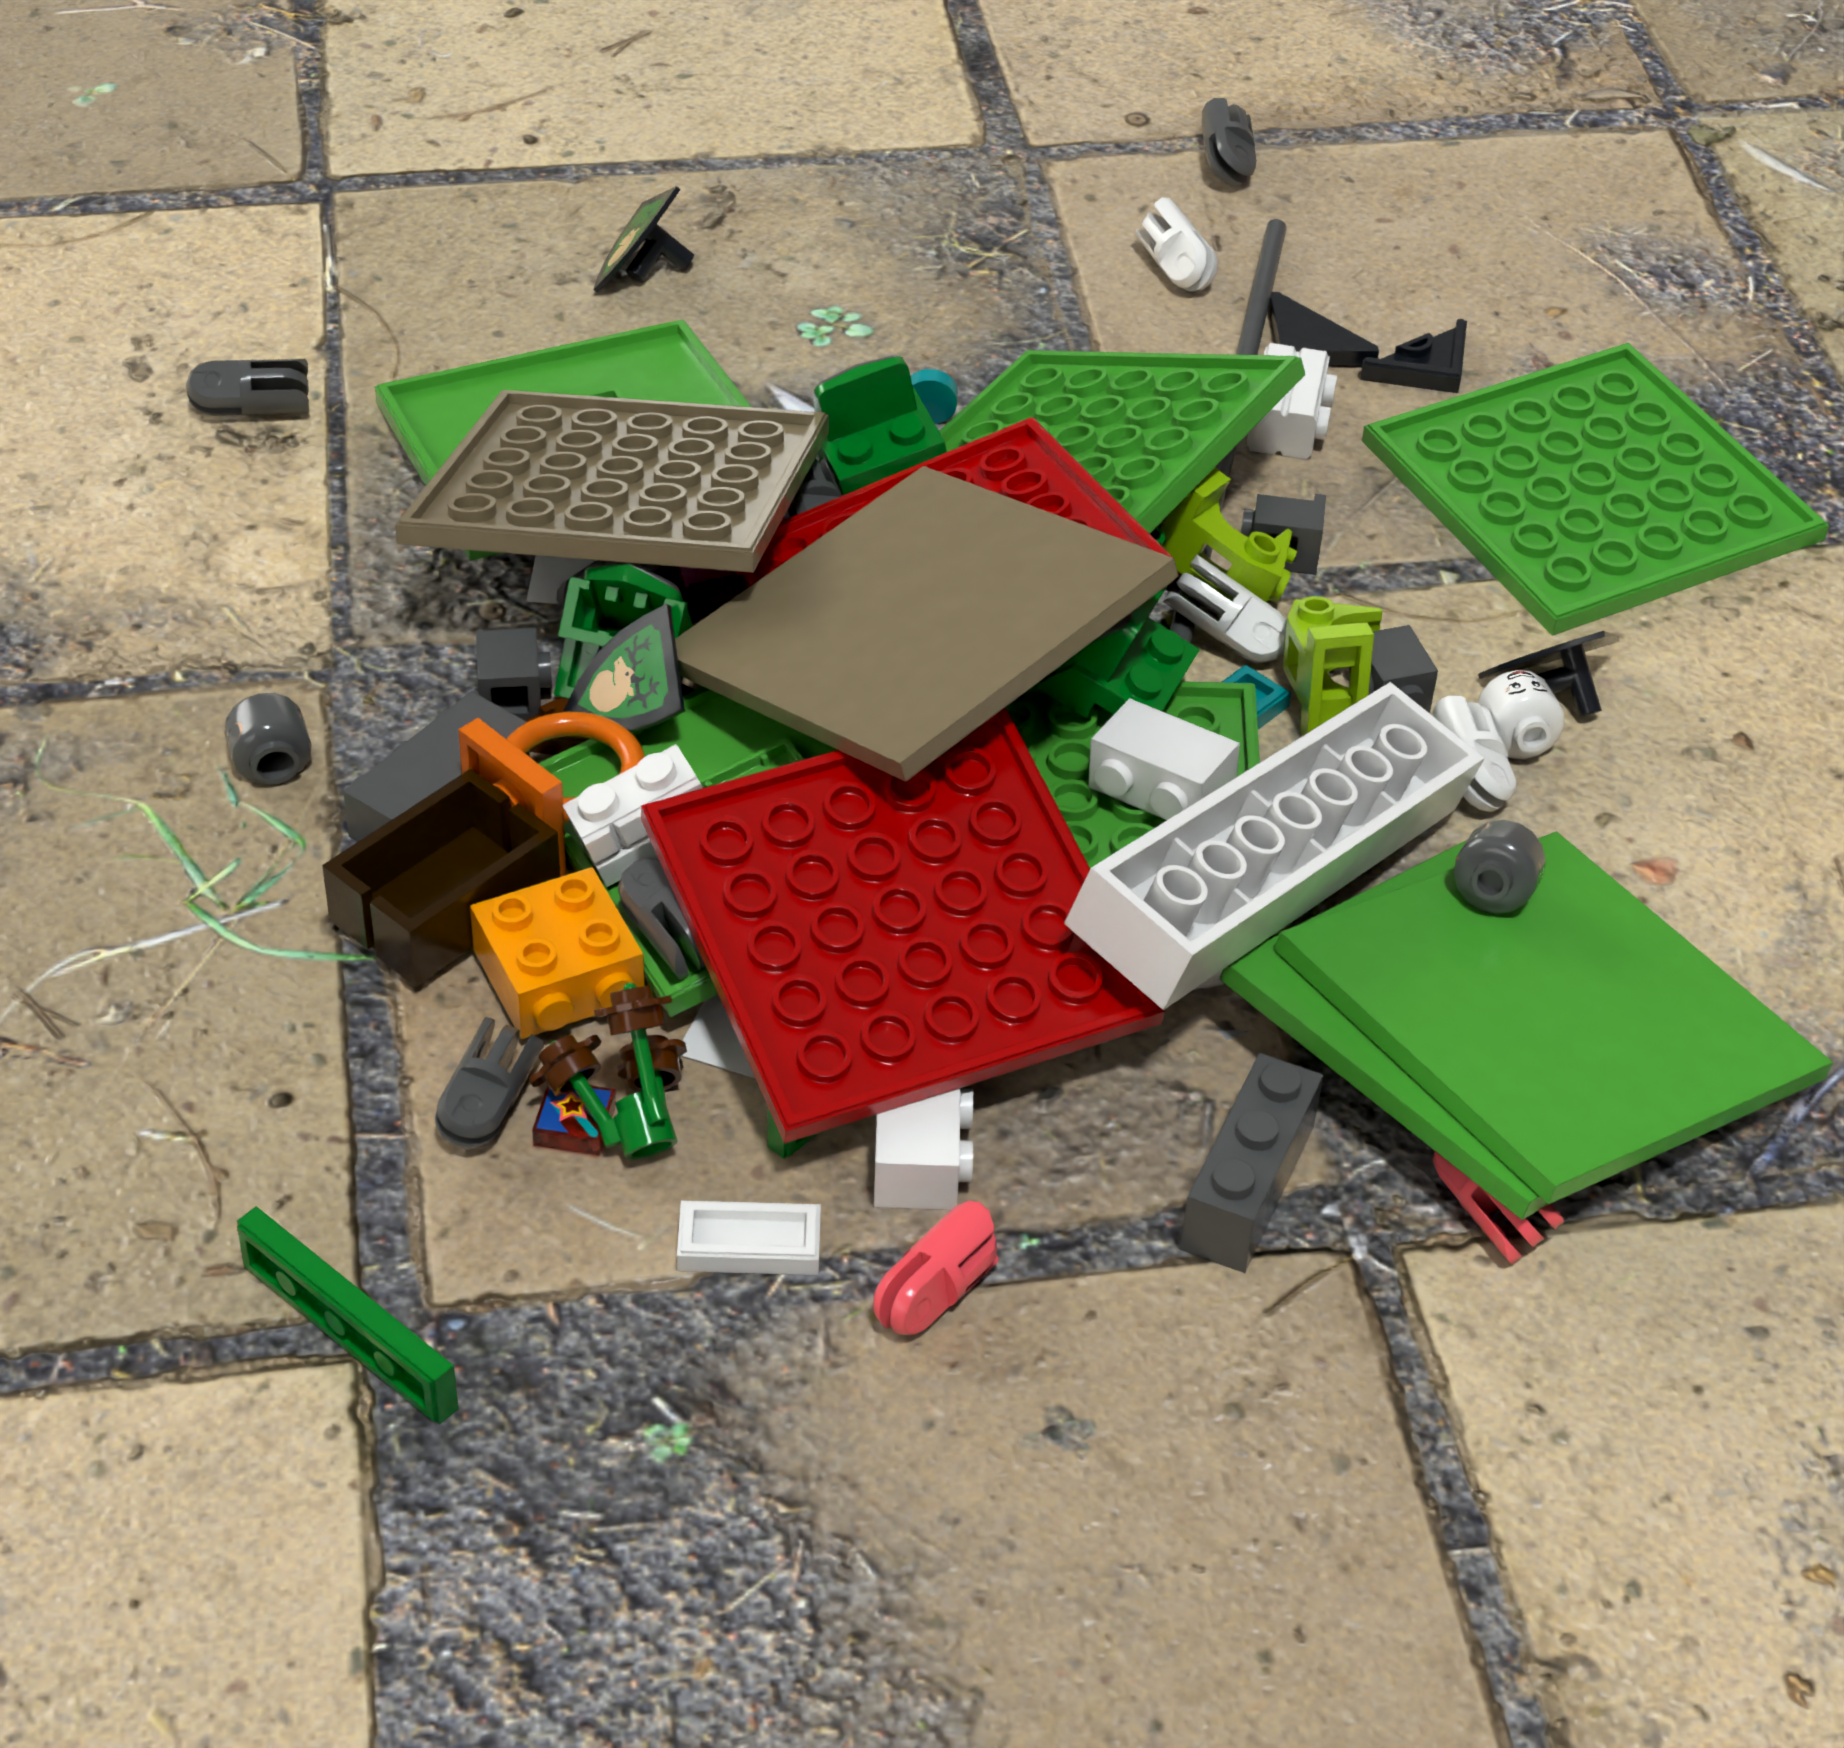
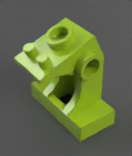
[1161,467,1297,603]
[1283,596,1383,736]

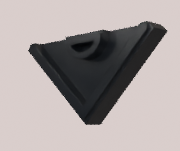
[1269,292,1379,367]
[1360,319,1467,393]

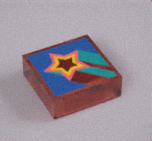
[532,1084,616,1156]

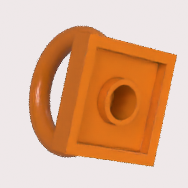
[458,712,645,877]

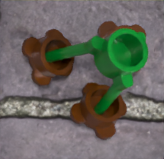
[528,983,687,1160]

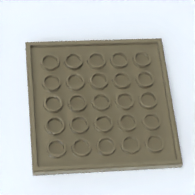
[395,390,829,572]
[675,466,1178,782]

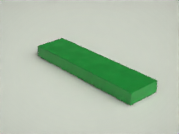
[237,1206,459,1424]

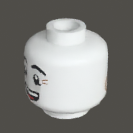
[1477,670,1565,759]

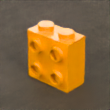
[470,867,645,1039]

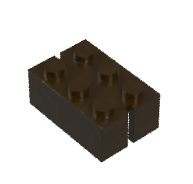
[322,769,561,987]

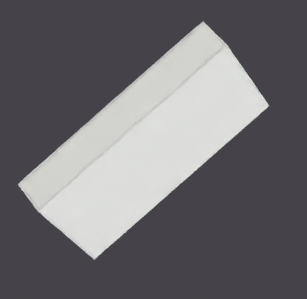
[677,1200,821,1275]

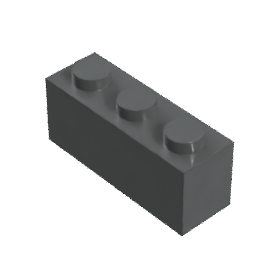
[343,691,530,842]
[1180,1053,1324,1273]

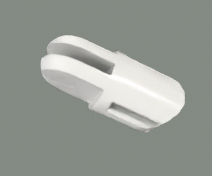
[1135,197,1218,292]
[1163,554,1287,663]
[1433,696,1516,812]

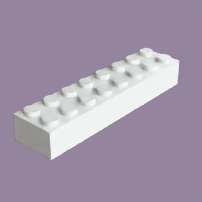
[1064,682,1485,1010]

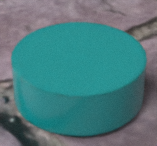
[911,369,958,424]

